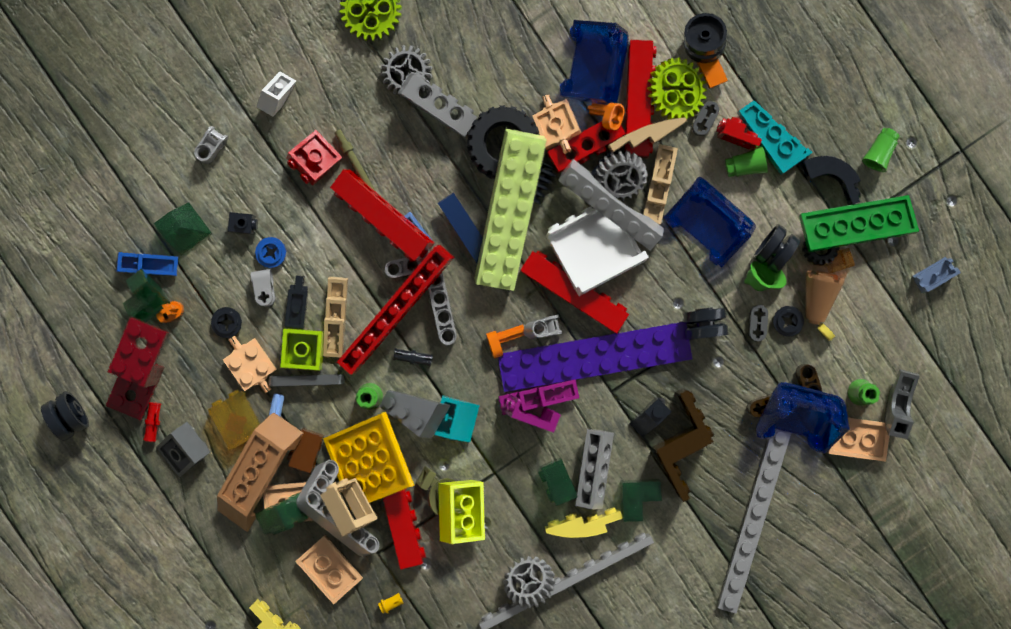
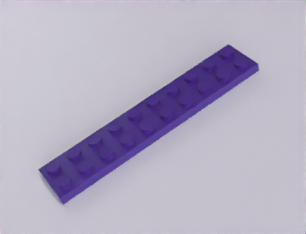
[498,322,693,392]

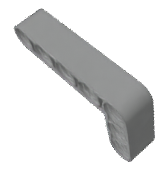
[385,252,457,345]
[297,460,379,557]

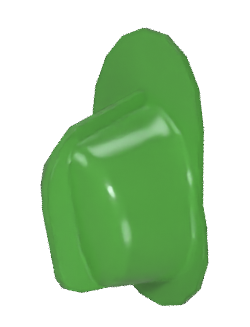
[744,261,786,291]

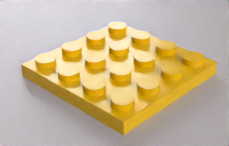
[323,412,414,510]

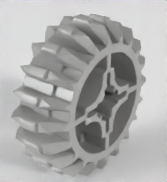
[381,45,433,98]
[595,150,648,201]
[503,556,556,609]

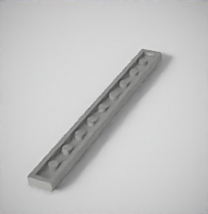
[717,424,792,614]
[479,533,654,629]

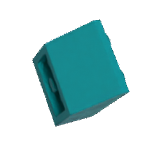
[434,395,480,442]

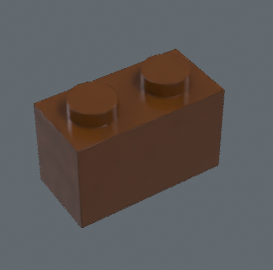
[287,428,325,473]

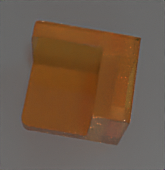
[826,248,855,273]

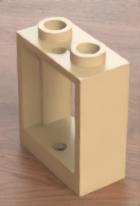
[320,478,378,537]

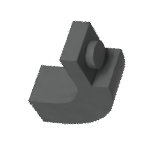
[885,369,920,440]

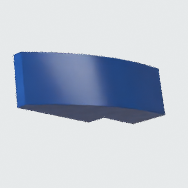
[116,252,178,276]

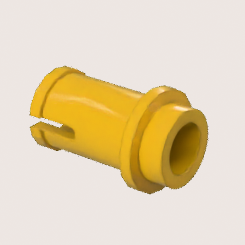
[378,593,404,614]

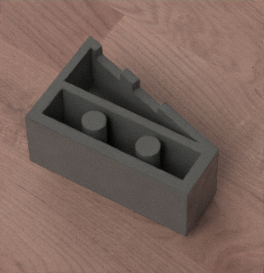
[379,390,450,438]

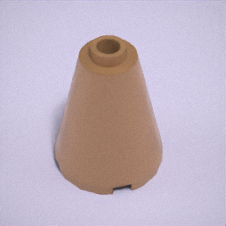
[806,270,845,325]

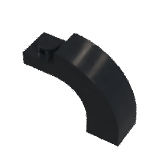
[800,156,861,205]

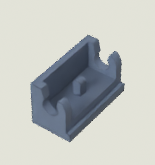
[912,257,961,293]

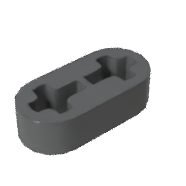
[692,101,720,136]
[748,305,768,341]

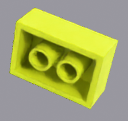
[438,480,485,544]

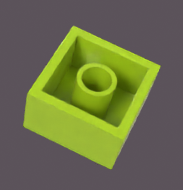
[281,329,324,370]

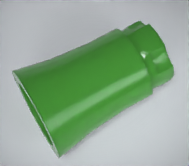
[862,128,900,172]
[725,147,768,177]
[848,379,880,406]
[356,383,383,410]

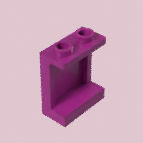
[503,394,561,433]

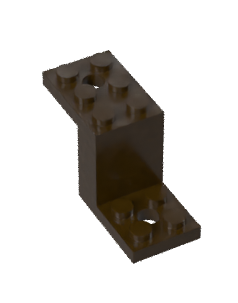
[653,388,714,502]

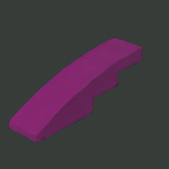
[498,379,580,415]

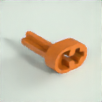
[587,103,625,130]
[156,301,184,323]
[486,324,525,359]

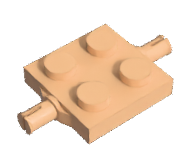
[532,95,581,153]
[223,336,277,394]

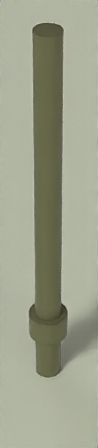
[334,129,375,190]

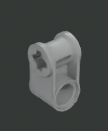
[194,126,229,164]
[251,269,275,307]
[524,315,562,339]

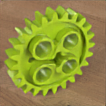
[339,0,402,42]
[647,57,707,120]

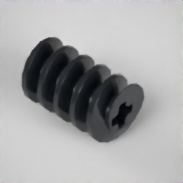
[533,162,556,205]

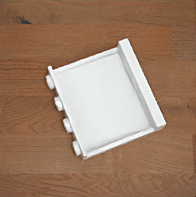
[545,206,649,296]

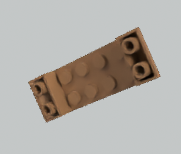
[217,413,304,532]

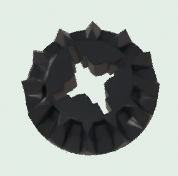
[773,306,804,336]
[211,307,242,338]

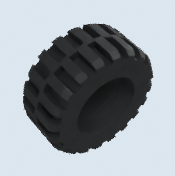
[467,105,539,179]

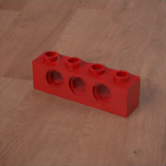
[547,120,626,173]

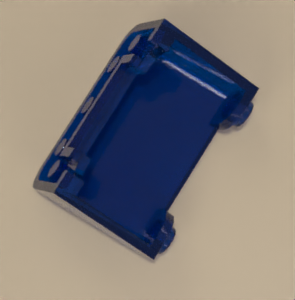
[560,20,629,105]
[663,177,756,268]
[756,382,850,453]

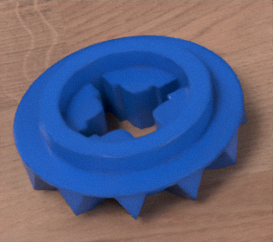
[255,237,286,268]

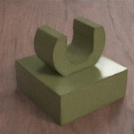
[416,466,438,490]

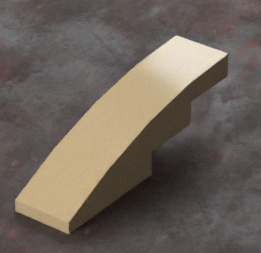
[608,117,687,152]
[643,144,678,226]
[323,277,348,358]

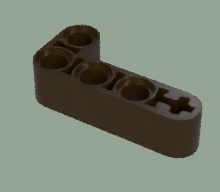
[747,364,823,418]

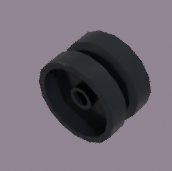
[684,13,727,63]
[753,224,801,274]
[683,307,729,340]
[41,391,89,441]

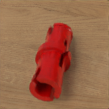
[143,402,161,442]

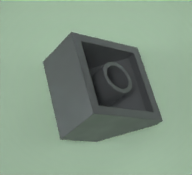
[156,422,211,478]

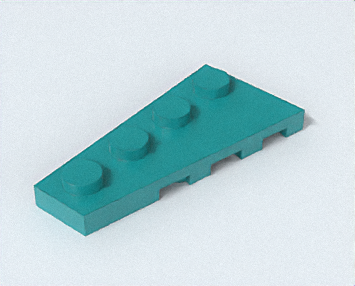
[737,100,813,175]

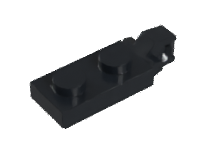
[285,275,309,329]

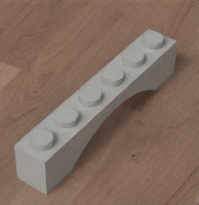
[559,159,664,251]

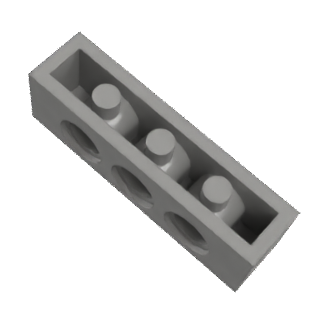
[398,73,477,136]
[575,429,614,509]

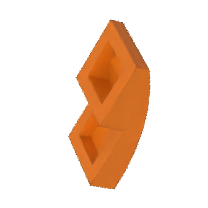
[696,59,728,89]

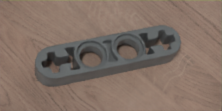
[269,374,344,386]

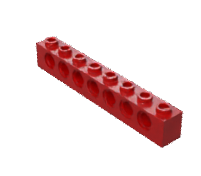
[337,245,455,375]

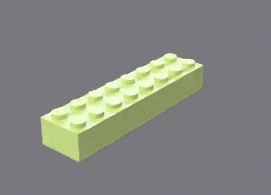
[475,129,547,291]

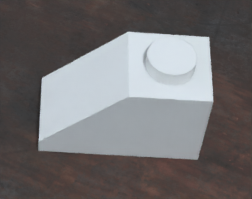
[257,72,296,116]

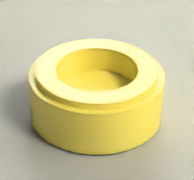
[817,323,836,341]

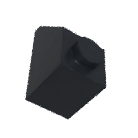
[629,397,672,437]

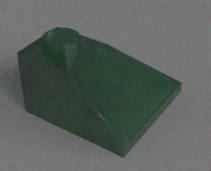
[154,202,212,256]

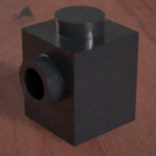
[228,212,258,235]

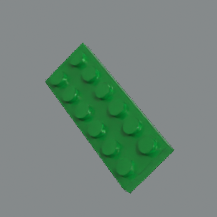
[799,195,919,252]

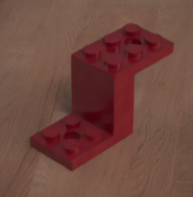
[106,317,168,420]

